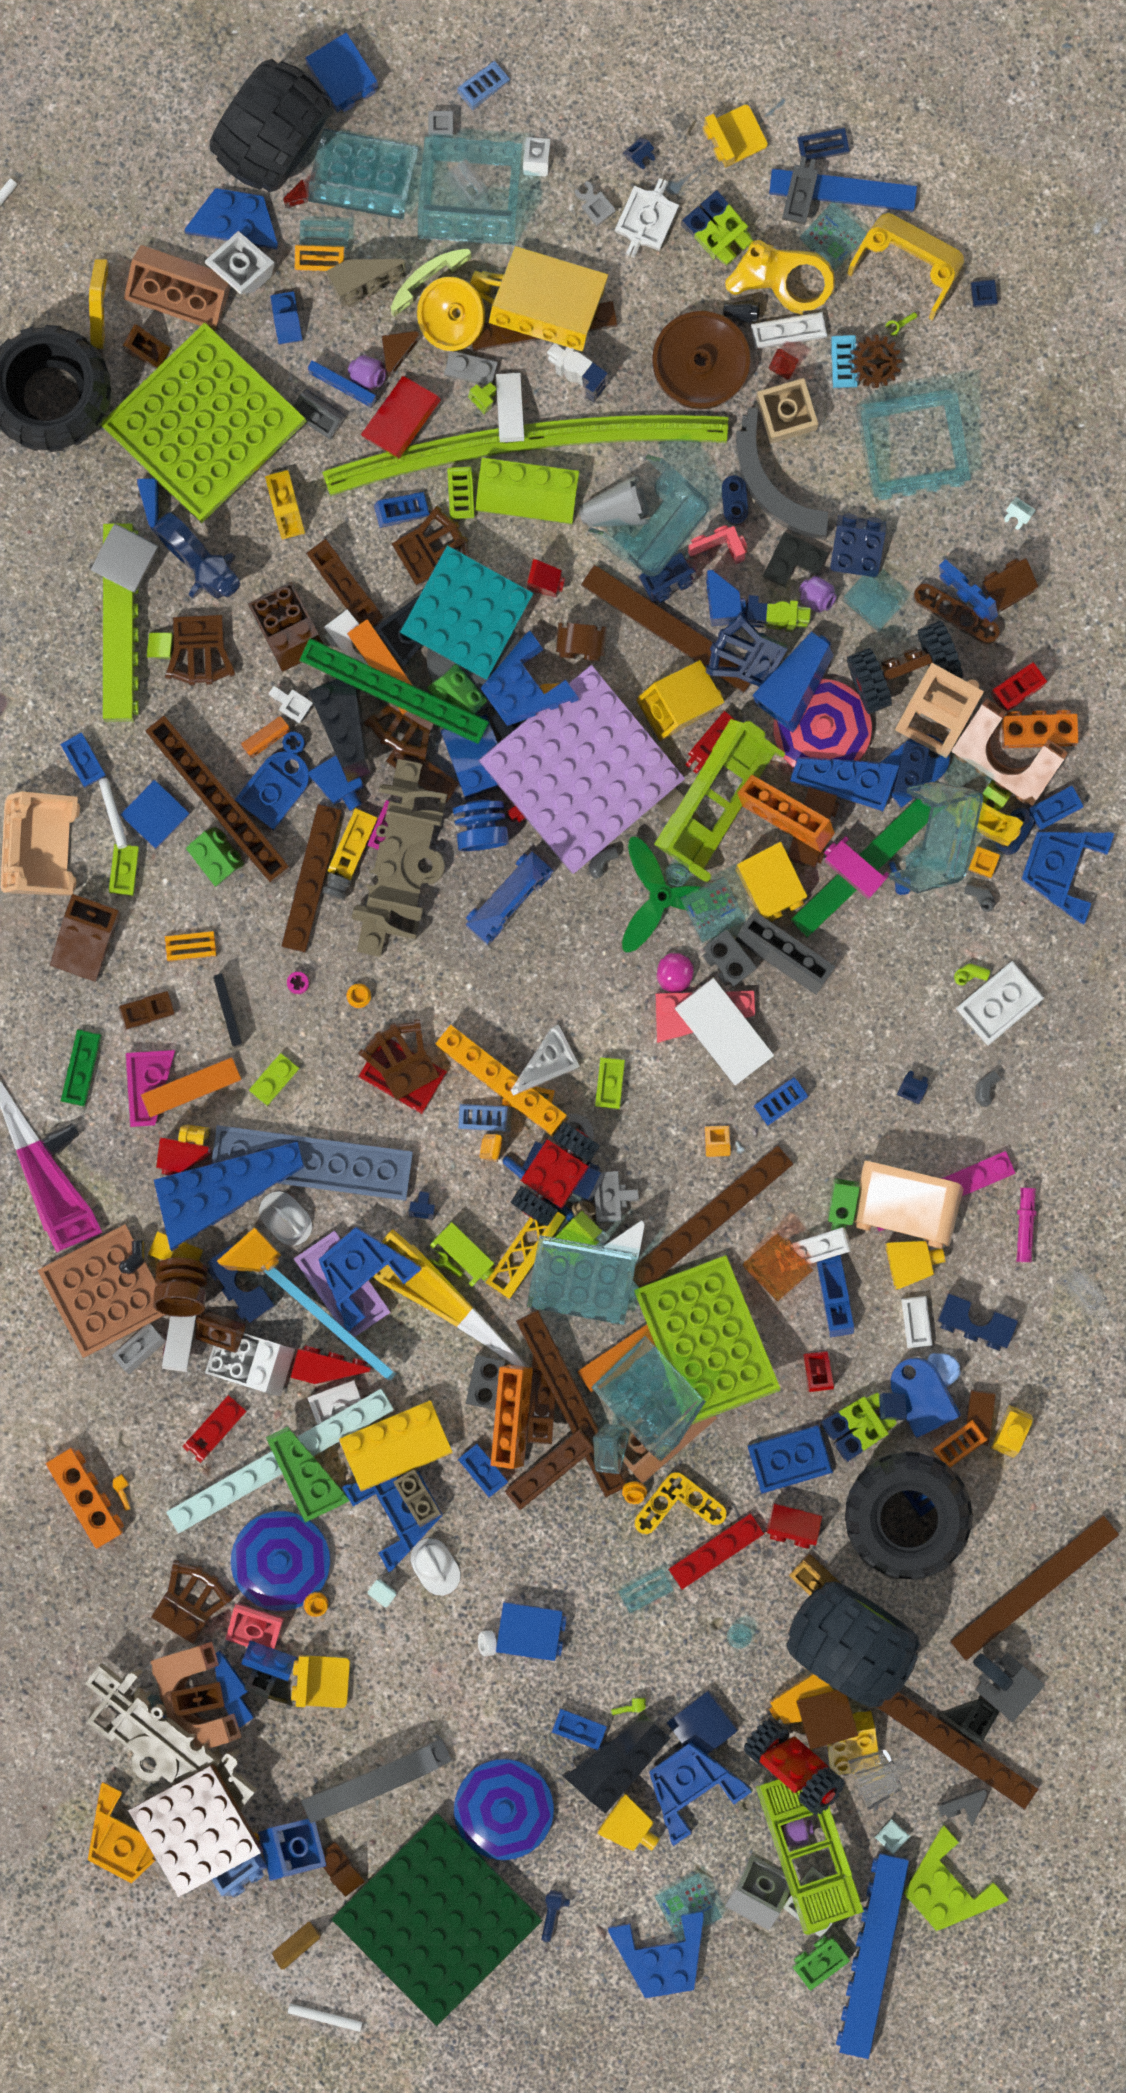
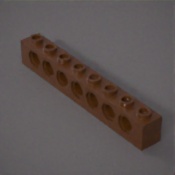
[145,716,291,885]

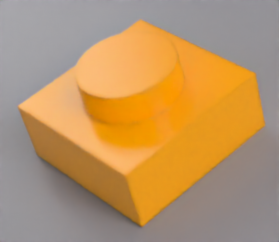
[968,846,1000,879]

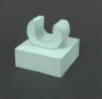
[1005,497,1036,530]

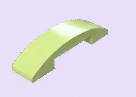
[391,249,472,317]

